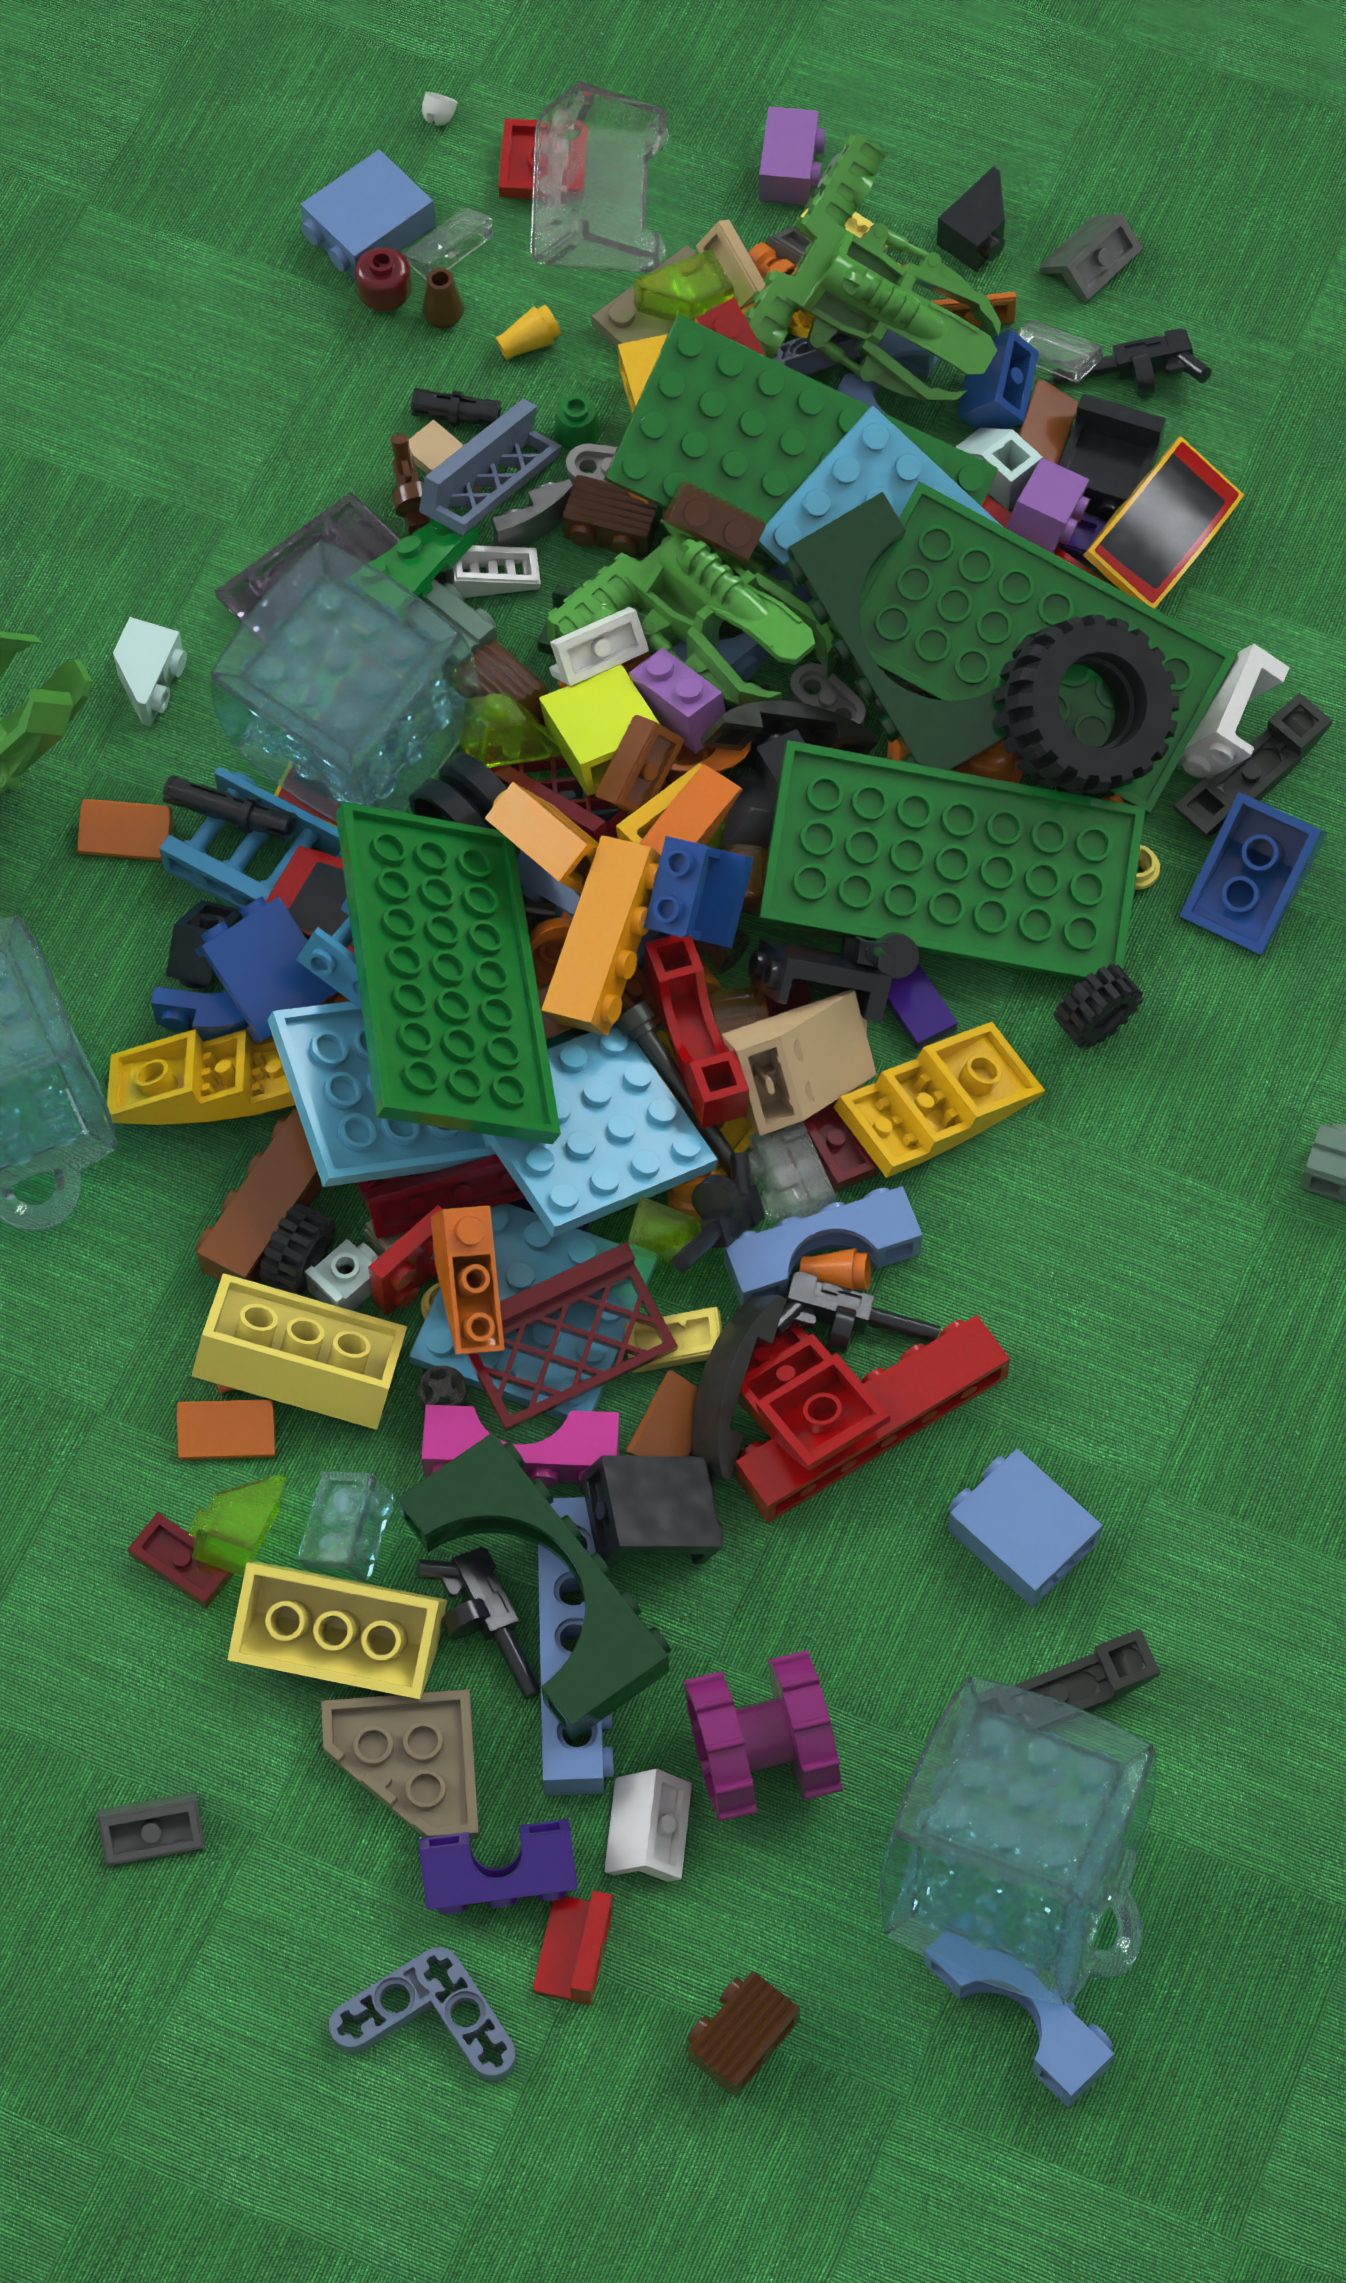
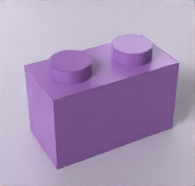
[759,106,826,205]
[1006,458,1090,554]
[629,648,726,754]

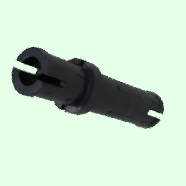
[163,775,297,842]

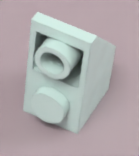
[956,427,1043,511]
[113,617,187,727]

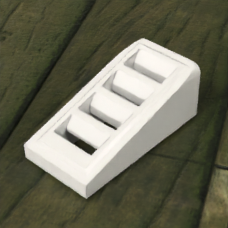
[445,545,541,598]

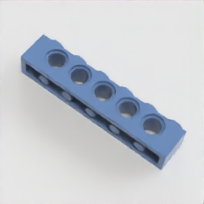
[538,1497,614,1796]

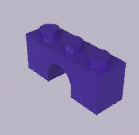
[419,1819,578,1914]

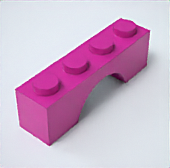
[421,1405,620,1487]

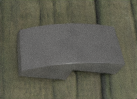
[492,479,573,547]

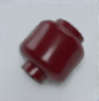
[355,247,412,311]

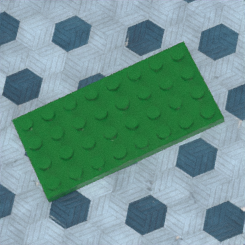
[603,314,998,561]
[833,482,1237,814]
[757,740,1146,981]
[336,801,561,1144]

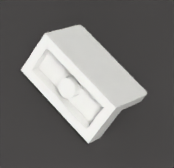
[549,607,649,686]
[605,1769,692,1882]

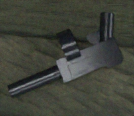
[1051,328,1212,397]
[840,932,919,978]
[672,1153,765,1272]
[775,1271,940,1354]
[416,1547,541,1700]

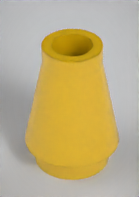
[495,305,562,361]

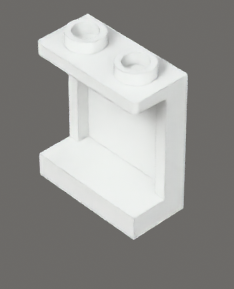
[1178,644,1290,779]

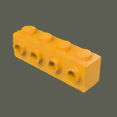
[541,835,661,1036]

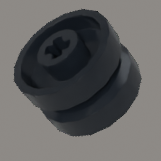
[409,752,507,830]

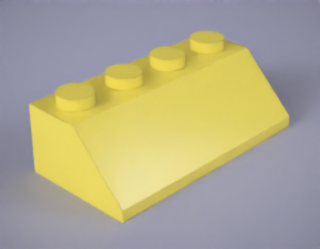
[191,1273,407,1430]
[227,1562,447,1699]

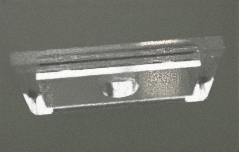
[403,207,493,281]

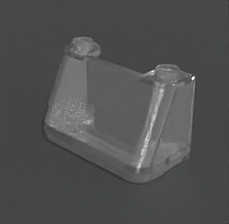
[531,81,669,273]

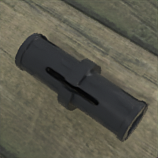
[411,388,501,427]

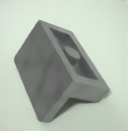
[1039,213,1143,301]

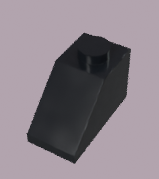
[937,166,1005,272]
[166,900,243,989]

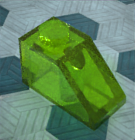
[633,249,734,322]
[459,693,561,768]
[627,1197,703,1271]
[189,1474,287,1577]

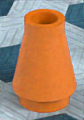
[800,1248,871,1291]

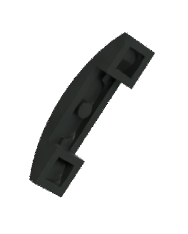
[1173,692,1332,838]
[700,700,878,755]
[692,1295,786,1480]
[957,1628,1160,1749]

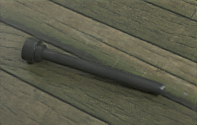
[615,1000,759,1192]

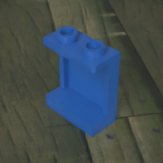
[644,836,754,948]
[195,896,338,1044]

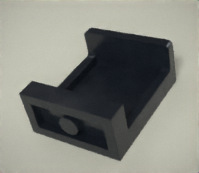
[1059,394,1166,521]
[748,939,893,1022]
[580,1455,724,1566]

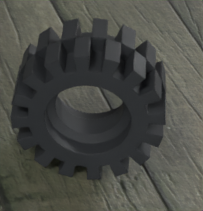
[1054,964,1143,1048]
[259,1203,336,1295]

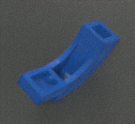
[151,987,249,1042]

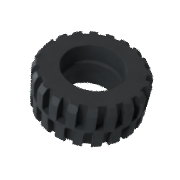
[995,614,1179,796]

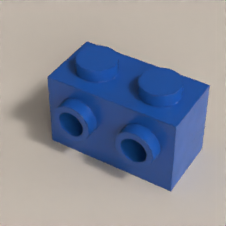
[957,329,1039,430]

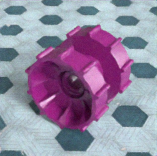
[683,1650,843,1822]

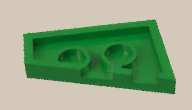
[347,508,480,624]

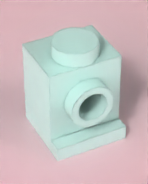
[305,1239,379,1311]

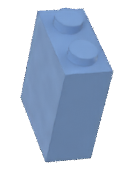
[300,149,436,279]
[948,1448,1103,1608]

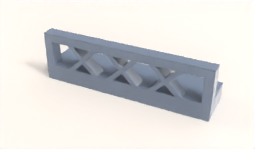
[419,398,562,535]

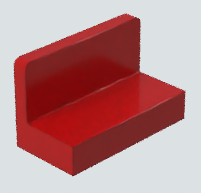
[533,1891,614,2005]

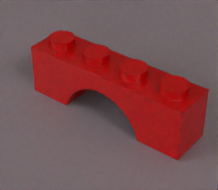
[643,934,749,1128]

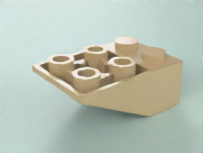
[722,989,877,1136]

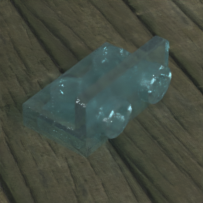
[296,1471,394,1581]

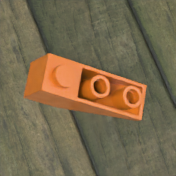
[430,1206,505,1355]

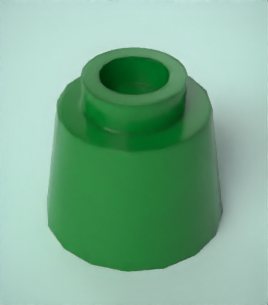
[553,395,601,450]

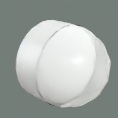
[422,92,458,127]

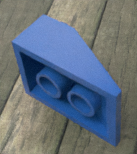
[1179,791,1327,955]

